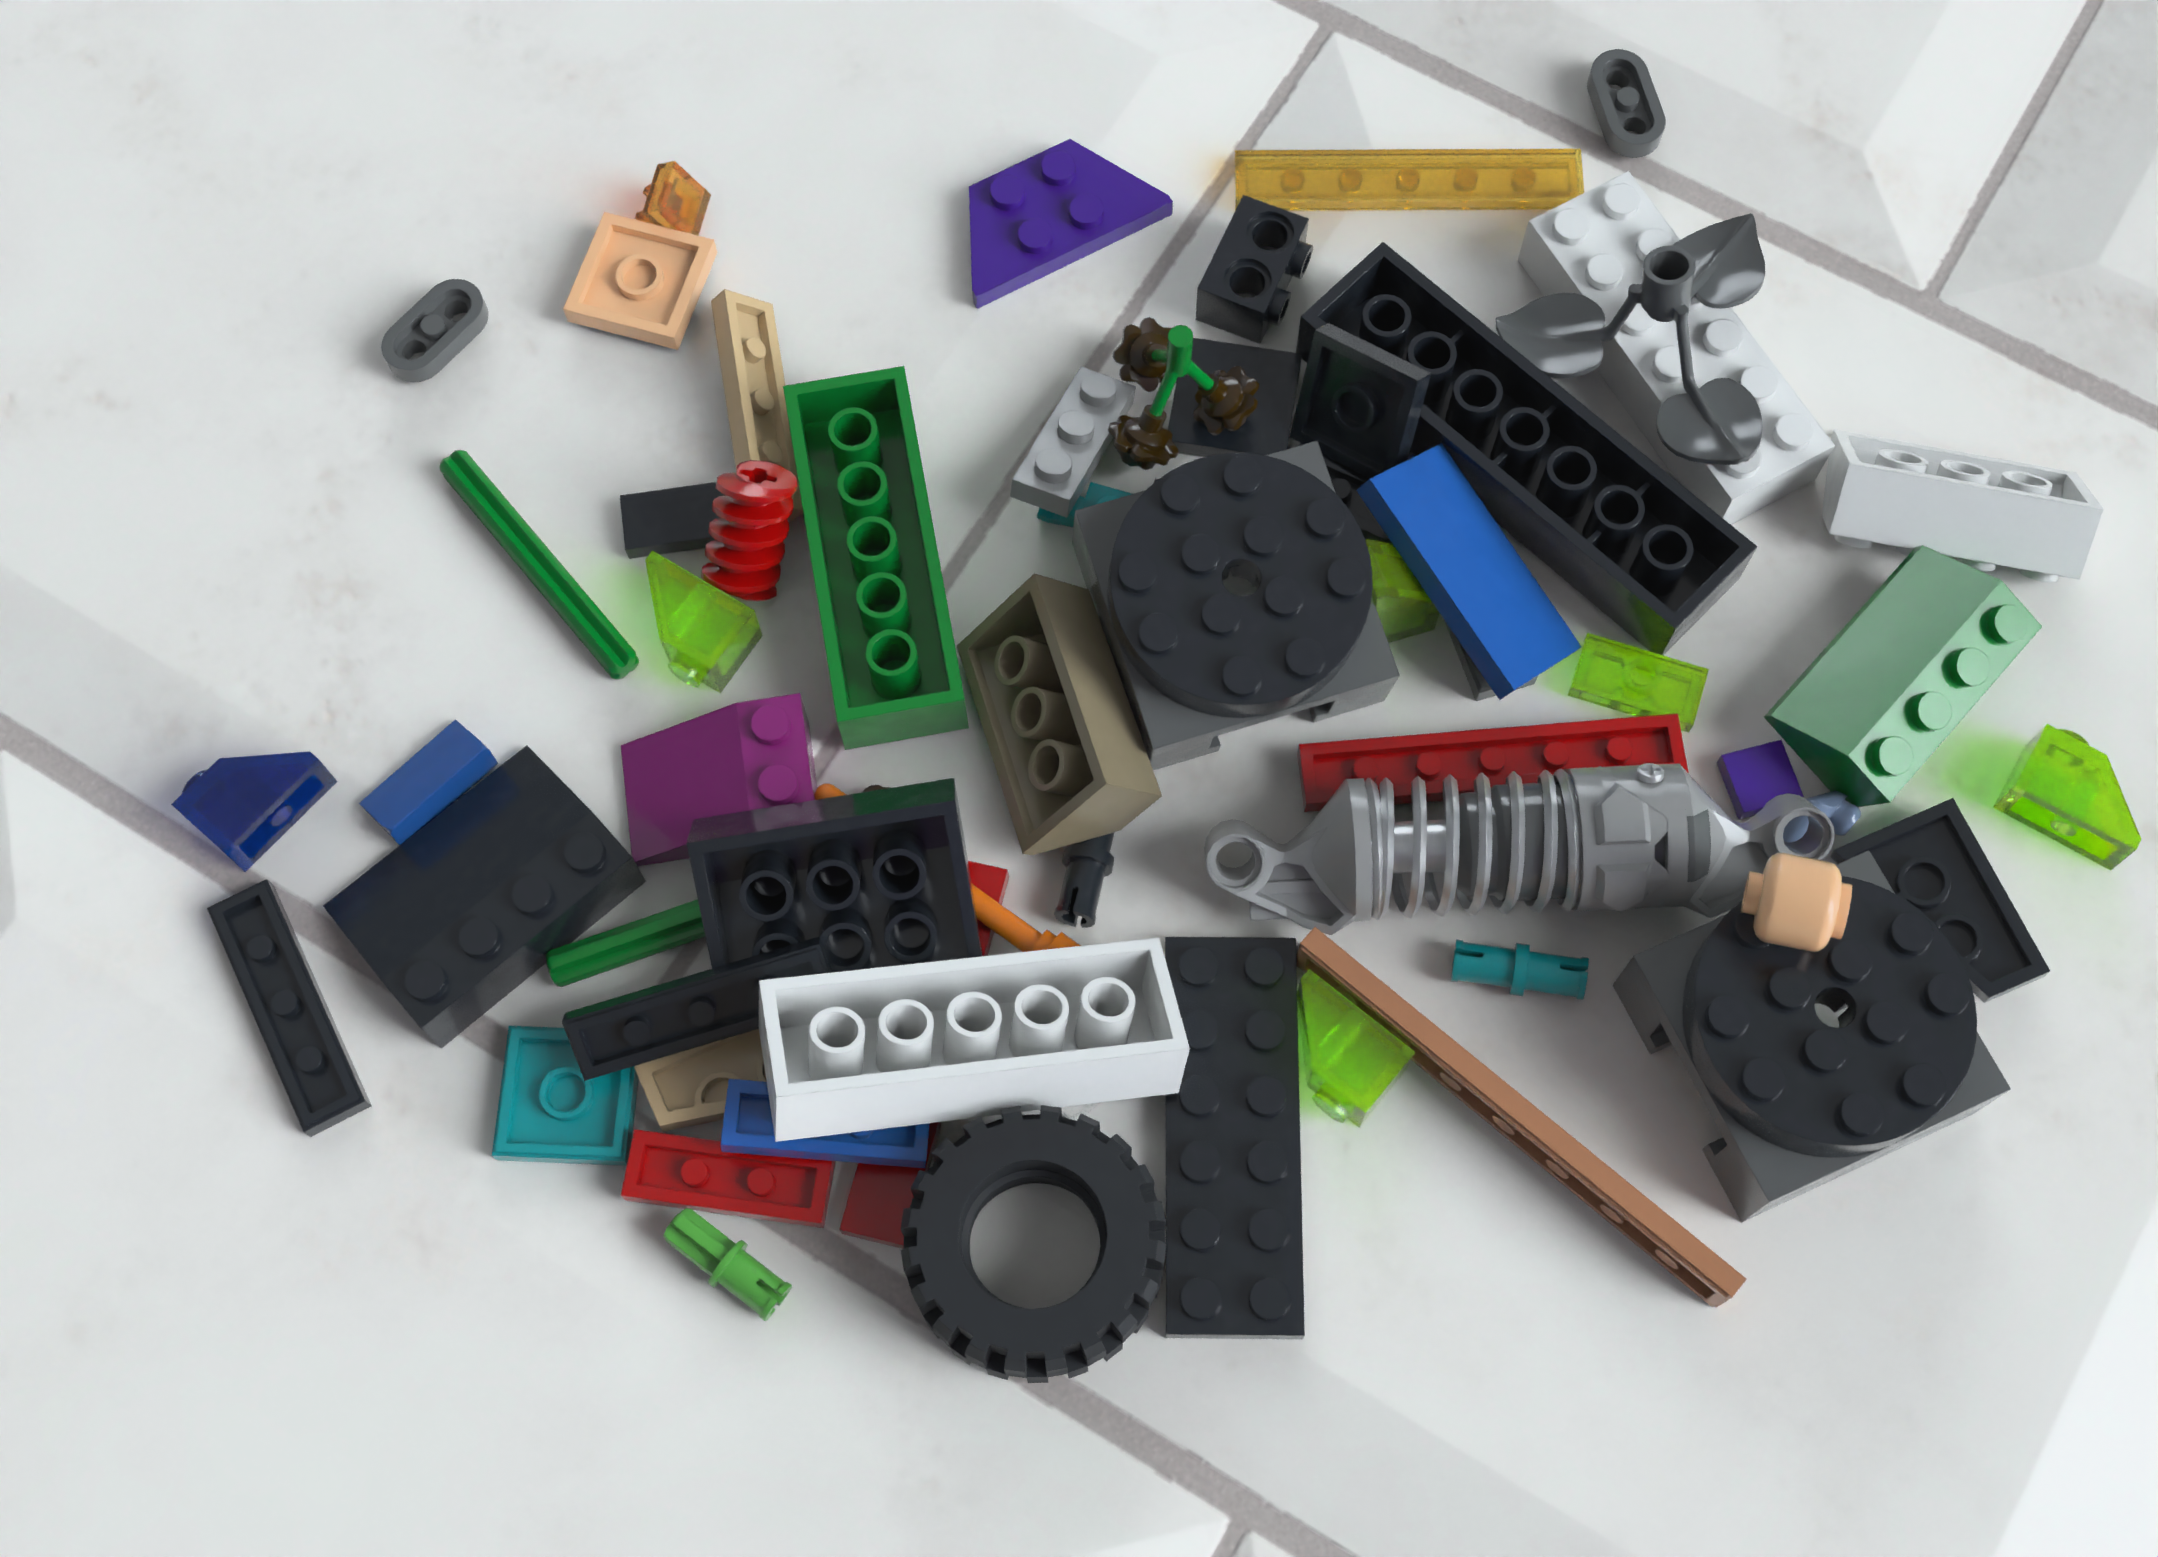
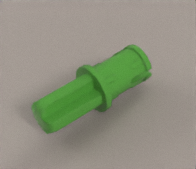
[663,1208,792,1321]

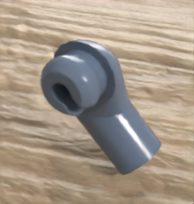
[1783,790,1861,842]

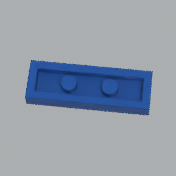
[720,1079,930,1168]

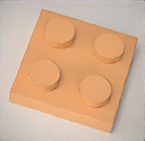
[563,212,717,350]

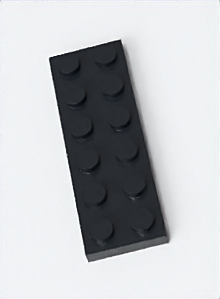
[1165,937,1305,1339]

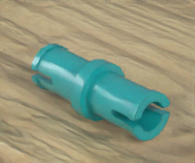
[1451,939,1589,1000]

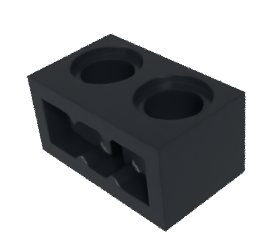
[1195,195,1313,344]

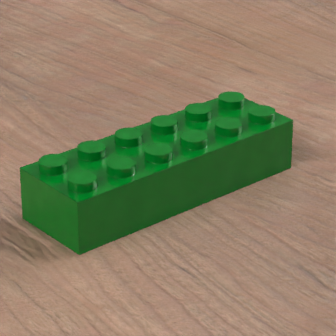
[783,366,969,750]

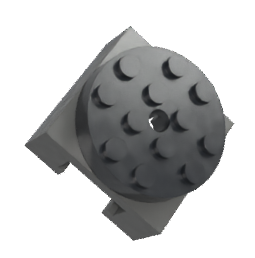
[1072,441,1400,771]
[1613,850,2011,1222]

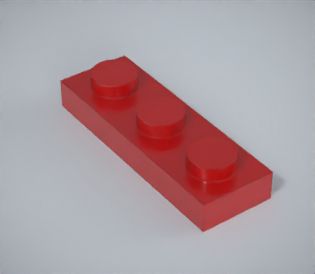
[621,1129,836,1228]

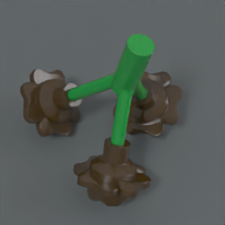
[1108,317,1259,470]

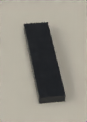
[207,879,372,1137]
[562,936,833,1081]

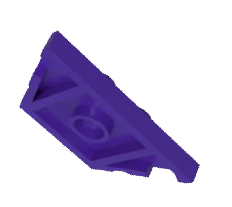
[969,139,1173,309]

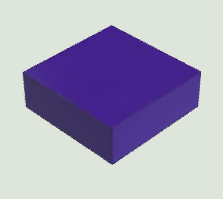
[1716,739,1804,820]

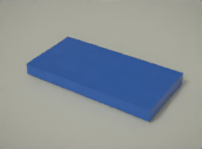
[1357,443,1582,700]

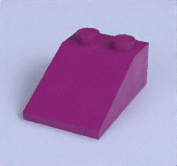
[621,693,817,866]

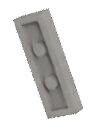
[1010,367,1136,518]

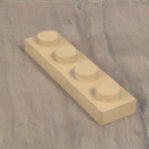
[711,289,803,522]

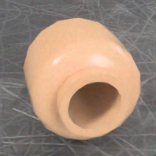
[1741,853,1852,952]

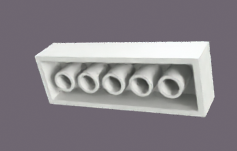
[1518,171,1835,525]
[759,938,1190,1142]

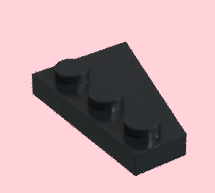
[1830,798,2050,1003]

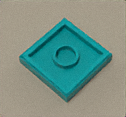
[492,1026,639,1166]

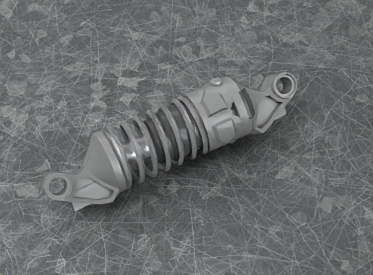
[1204,763,1835,935]

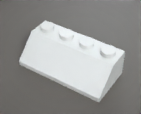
[1822,429,2104,582]

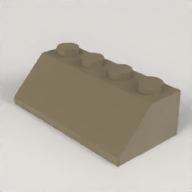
[957,573,1162,856]

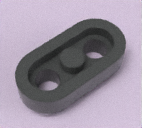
[1587,49,1666,158]
[381,279,488,382]

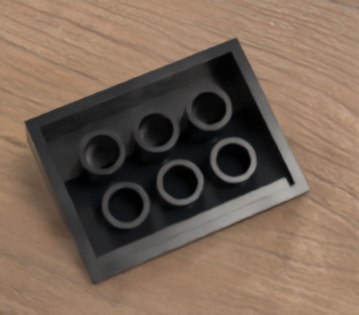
[323,745,646,1048]
[686,778,983,972]

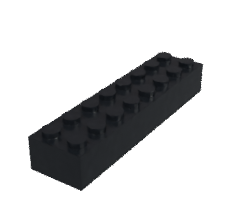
[1296,242,1758,660]

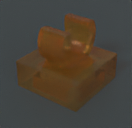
[635,161,711,236]

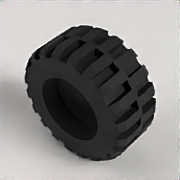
[900,1105,1167,1383]

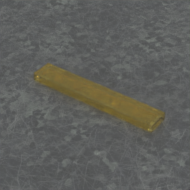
[1234,149,1584,211]

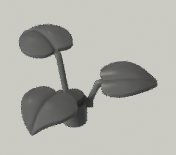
[1496,213,1765,465]

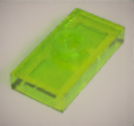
[1567,633,1709,733]

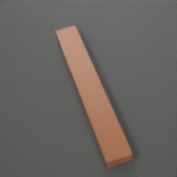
[1296,927,1747,1308]

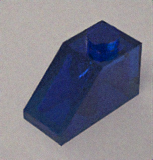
[171,751,338,872]

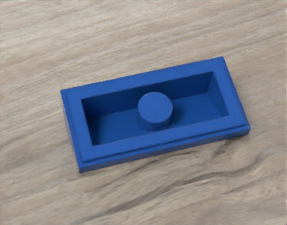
[359,719,498,846]

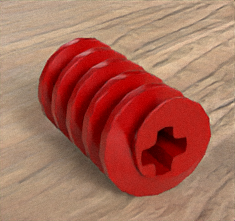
[701,460,797,601]

